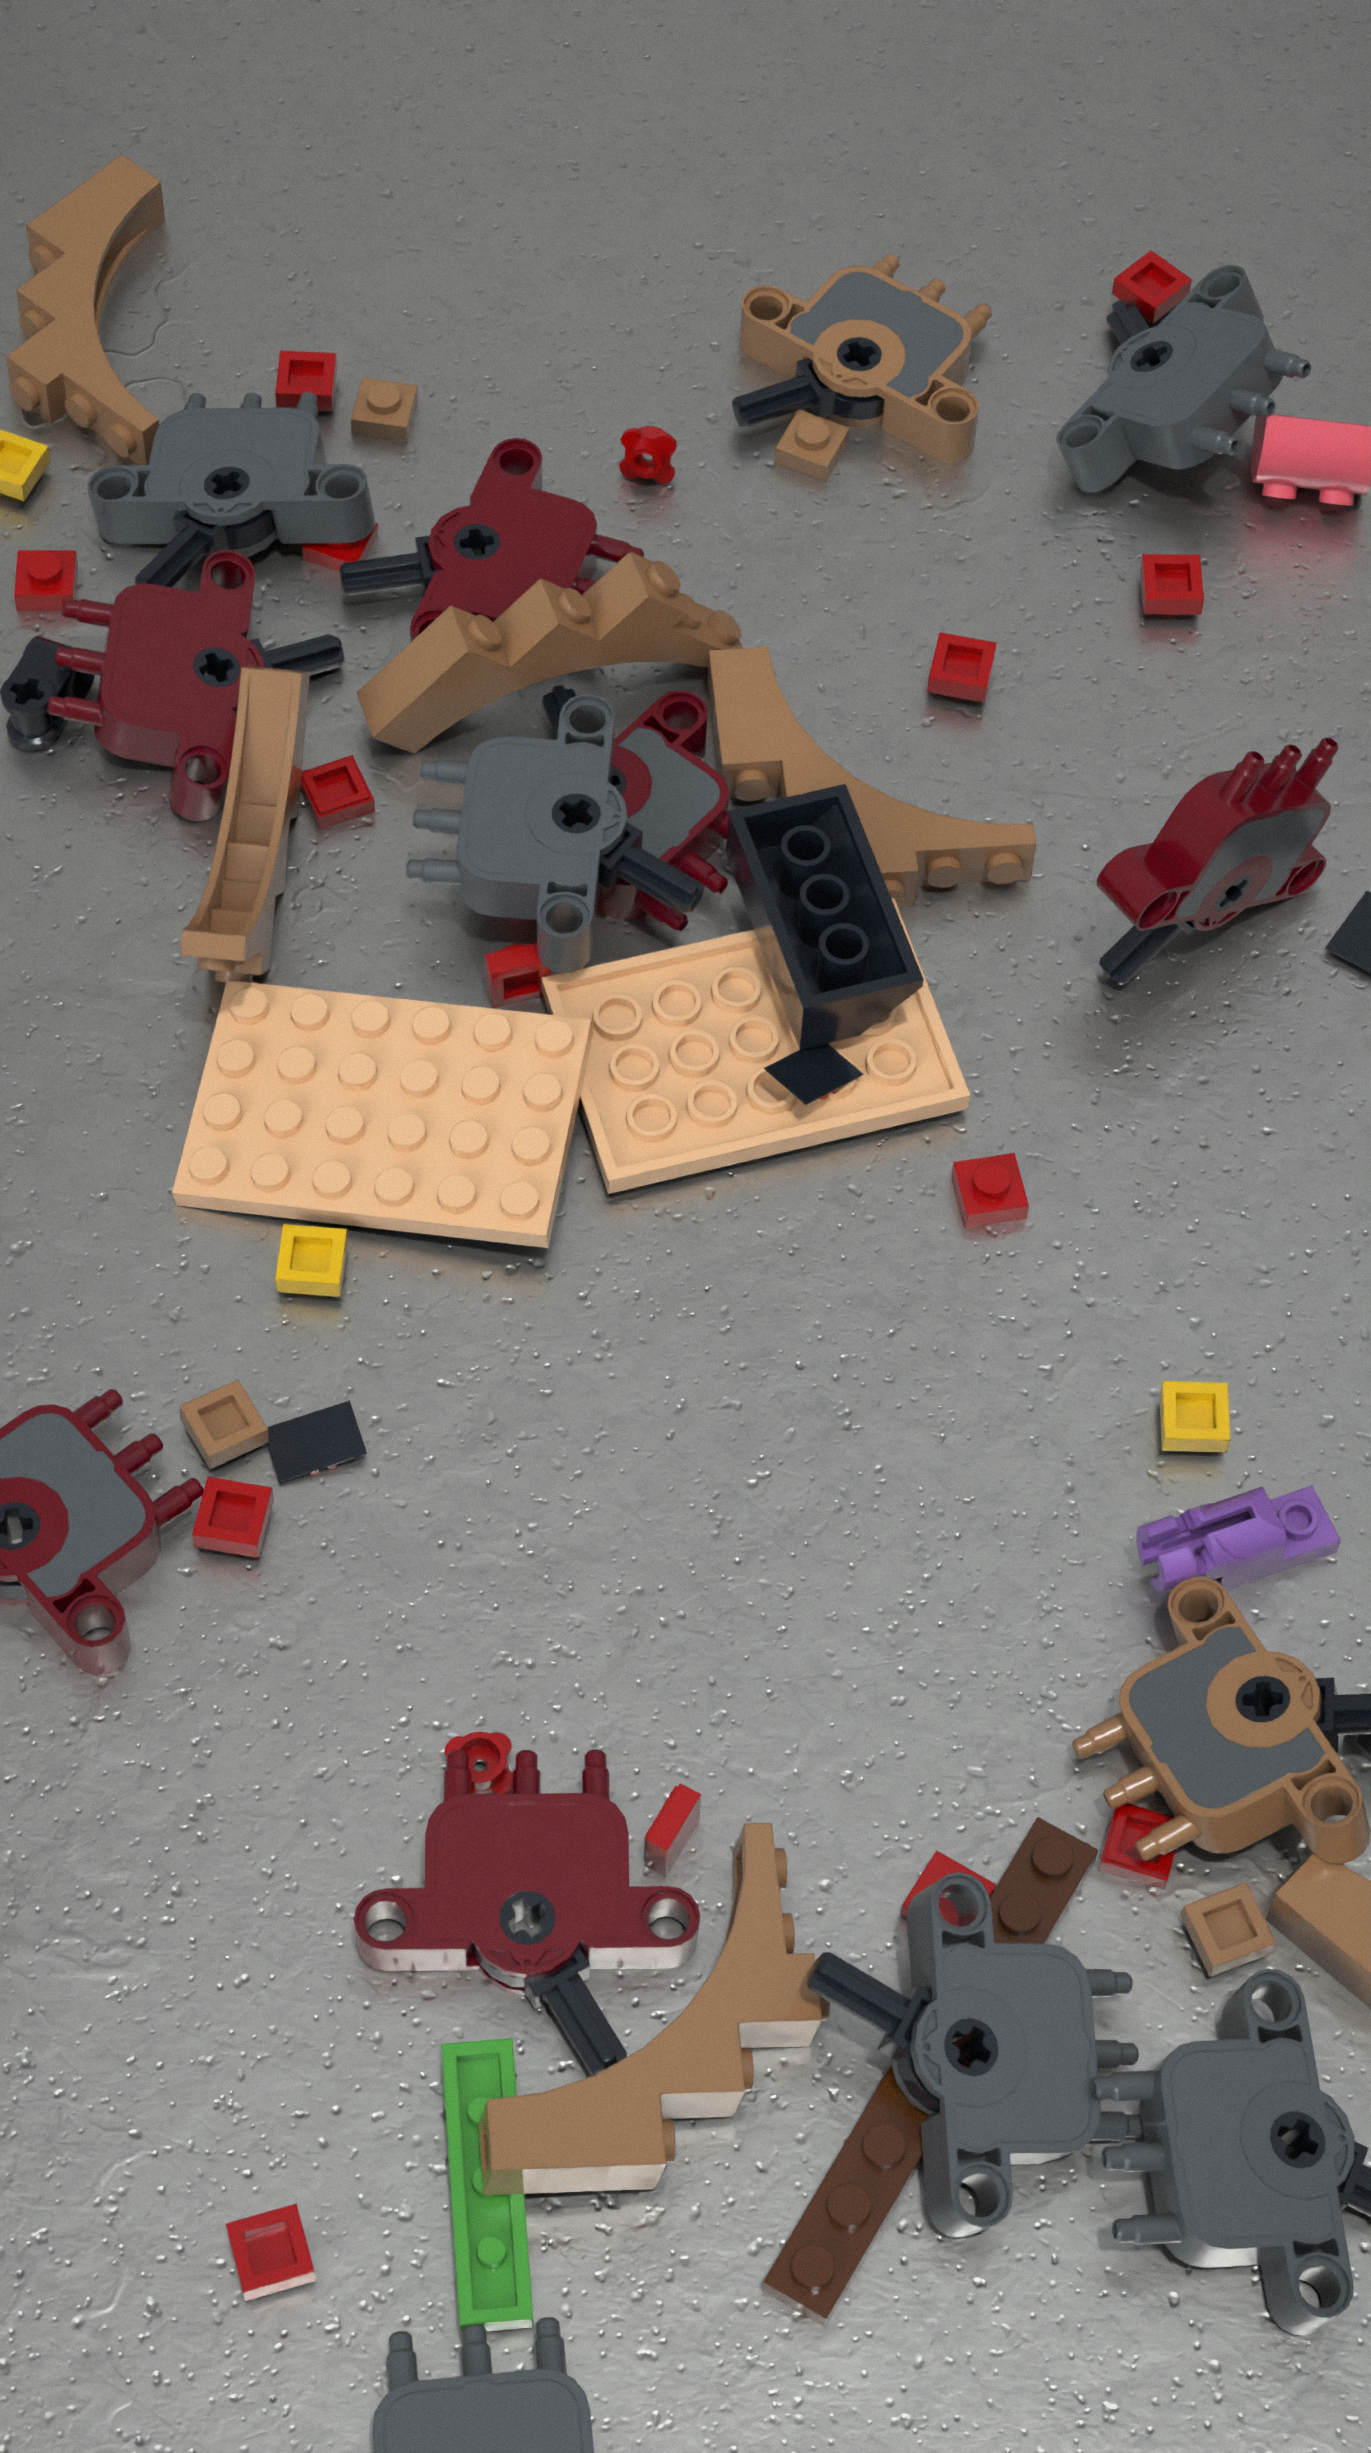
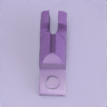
[1136,1485,1341,1592]

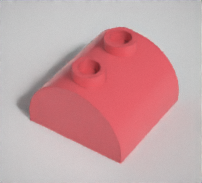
[1251,414,1371,506]

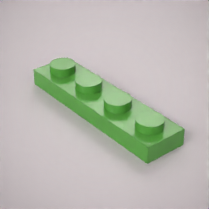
[441,2038,534,2334]

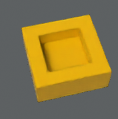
[0,429,51,501]
[275,1224,348,1297]
[1160,1381,1230,1453]

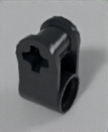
[0,636,95,751]

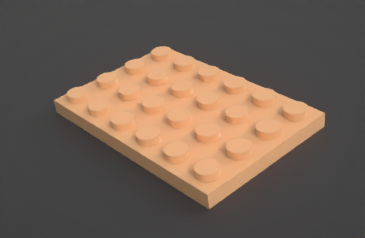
[541,898,970,1194]
[172,980,593,1248]

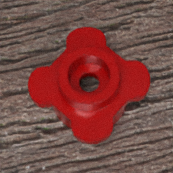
[619,426,677,484]
[444,1732,513,1794]

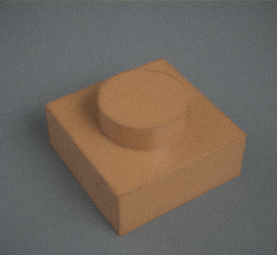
[351,377,418,442]
[774,410,850,482]
[179,1380,269,1469]
[1180,1882,1277,1977]

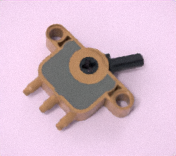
[732,254,992,462]
[1072,1577,1371,1864]

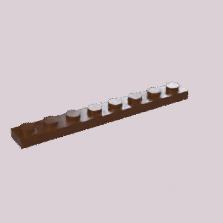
[762,1817,1098,2327]

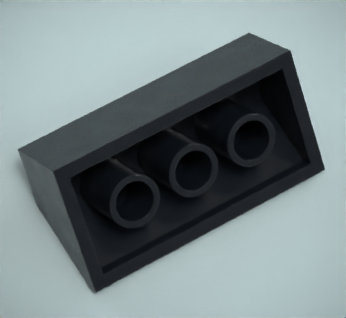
[726,784,924,1050]

